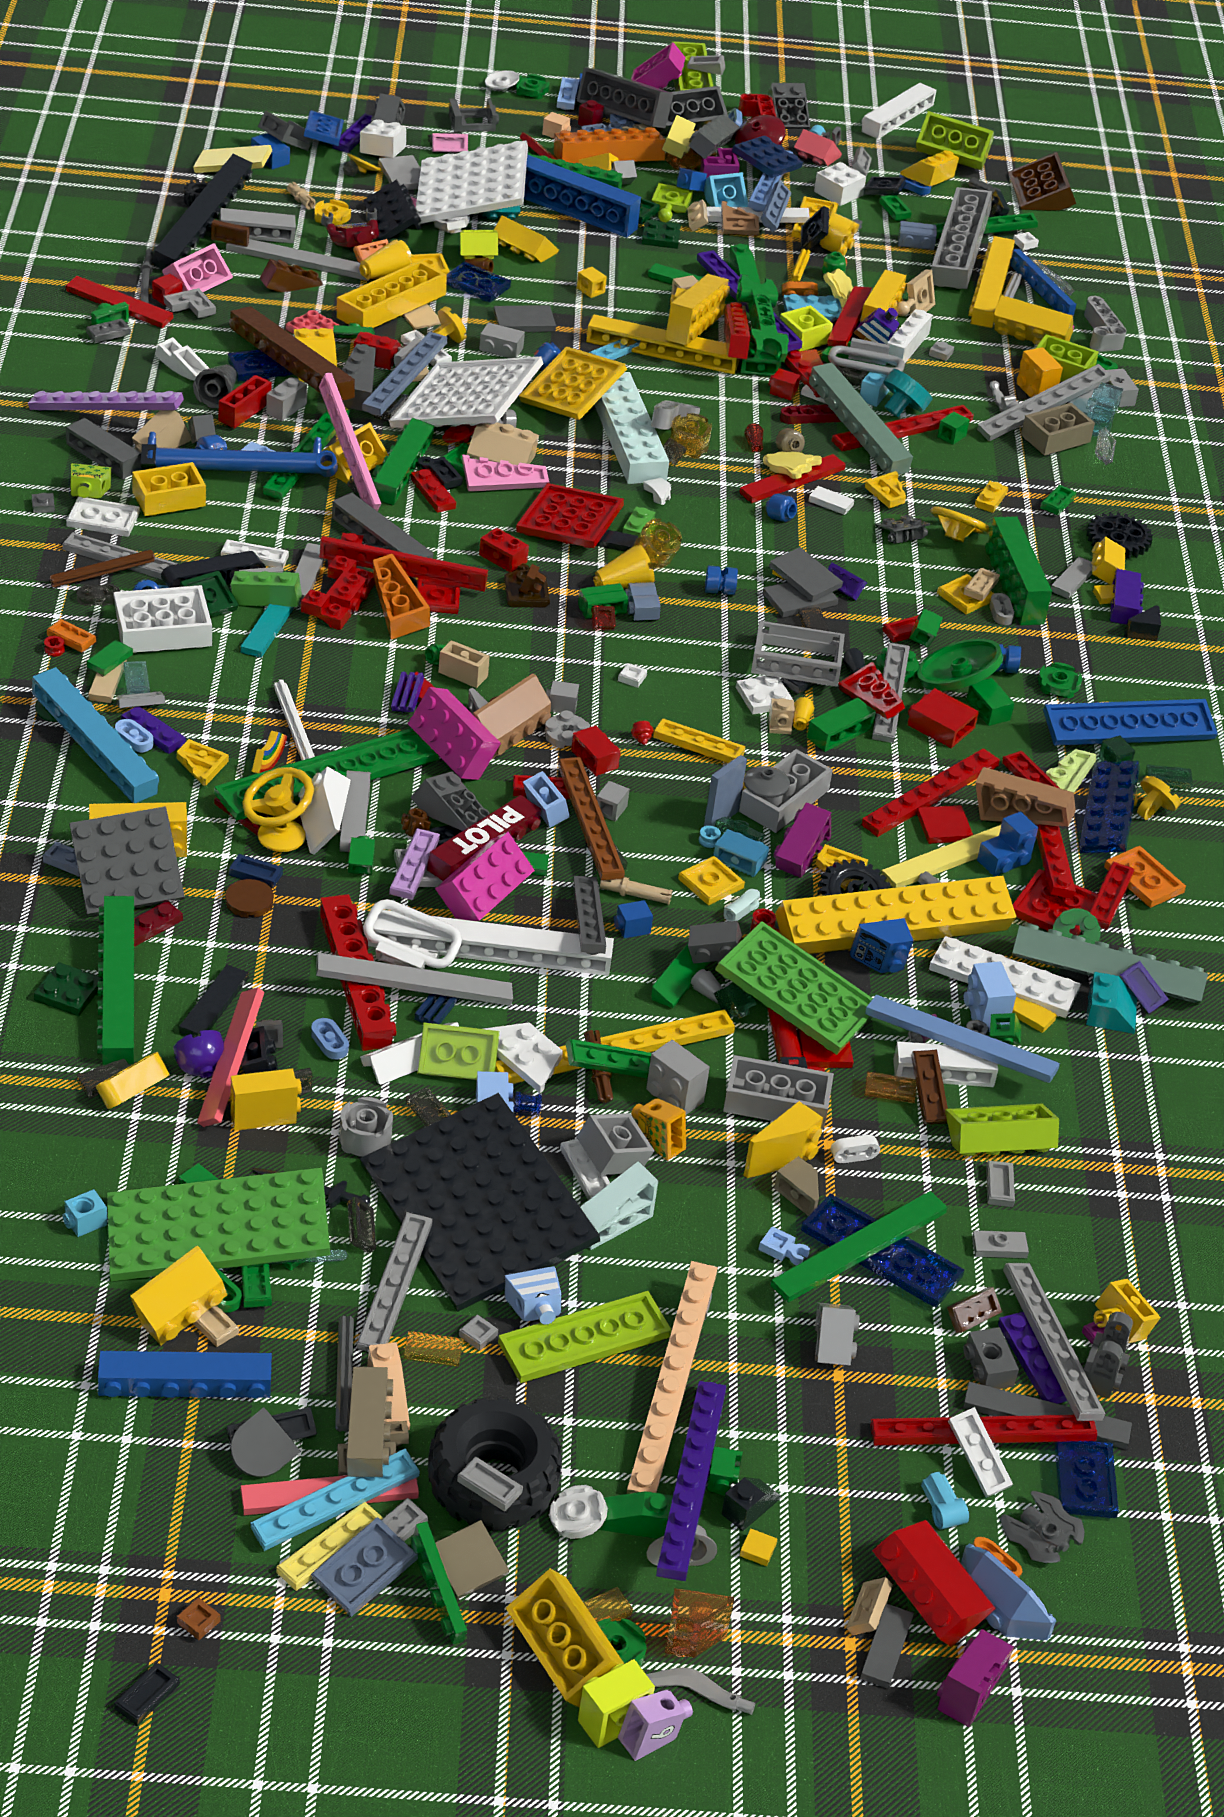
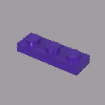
[121,706,186,754]

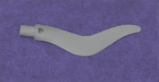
[646,1668,755,1715]

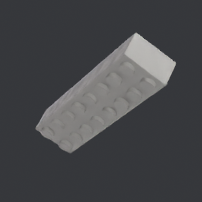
[931,187,992,289]

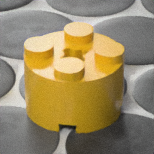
[820,213,859,256]

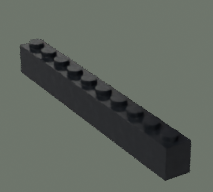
[151,153,253,270]

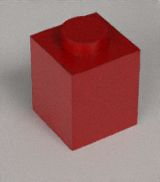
[152,273,183,305]
[769,368,800,400]

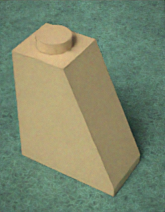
[132,410,191,452]

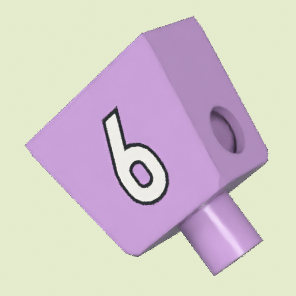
[618,1690,693,1761]

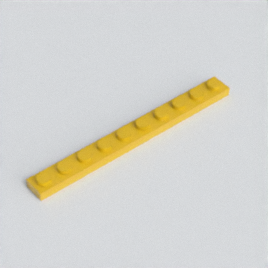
[495,1010,735,1084]

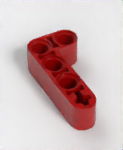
[738,94,776,117]

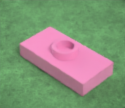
[432,133,468,153]

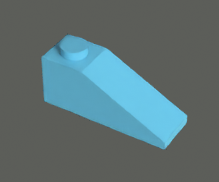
[860,372,890,406]

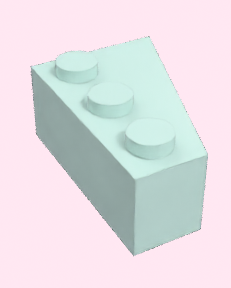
[580,1161,658,1250]

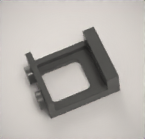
[448,98,499,132]
[258,110,313,151]

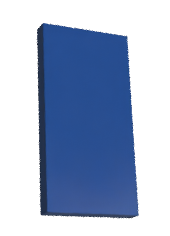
[304,110,344,146]

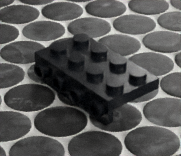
[363,179,422,240]

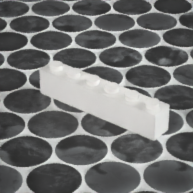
[861,83,936,139]

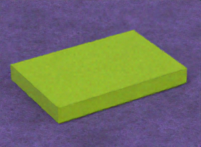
[417,1023,500,1080]

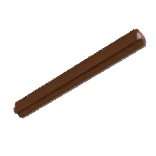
[49,550,155,588]

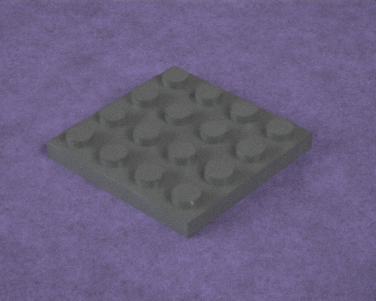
[69,806,185,917]

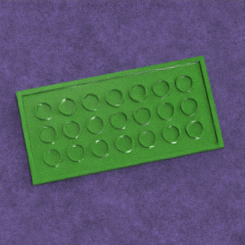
[107,1168,331,1282]

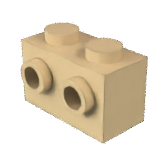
[439,640,490,688]

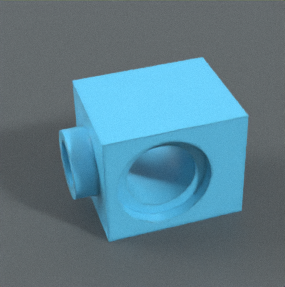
[63,1190,107,1237]

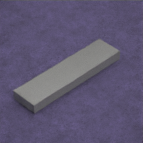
[295,543,325,601]

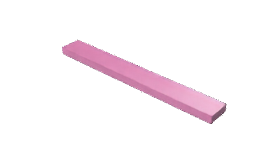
[319,373,381,511]

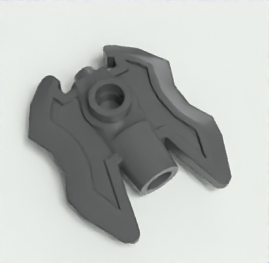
[1000,1491,1085,1563]

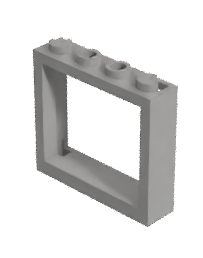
[751,621,845,687]

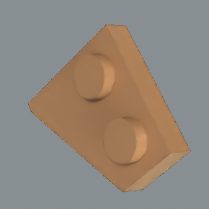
[721,201,759,235]

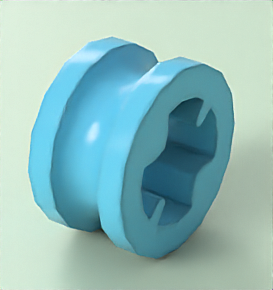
[699,826,721,848]

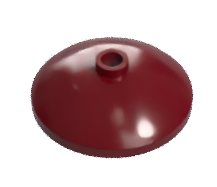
[735,115,786,145]

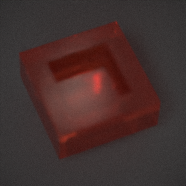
[591,606,616,630]

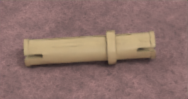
[600,877,673,905]

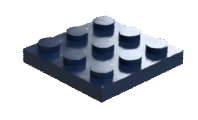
[732,136,803,178]

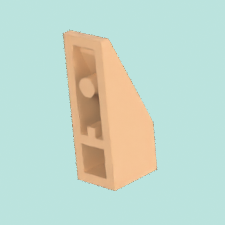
[367,1342,410,1430]

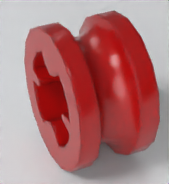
[44,636,65,657]

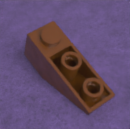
[260,259,323,293]

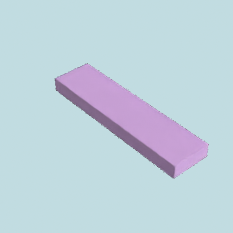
[389,829,440,900]

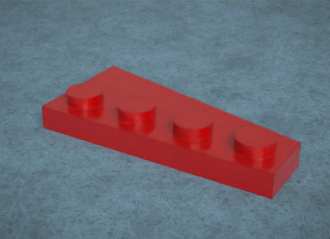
[784,349,823,398]

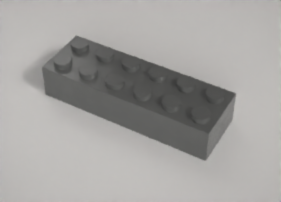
[576,67,674,128]

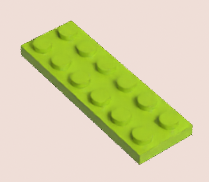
[498,1291,672,1383]

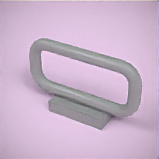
[828,338,905,375]

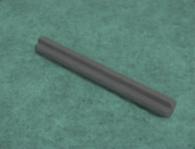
[335,1315,354,1432]

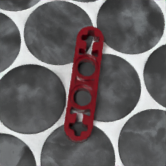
[780,404,841,424]

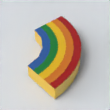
[252,731,287,773]

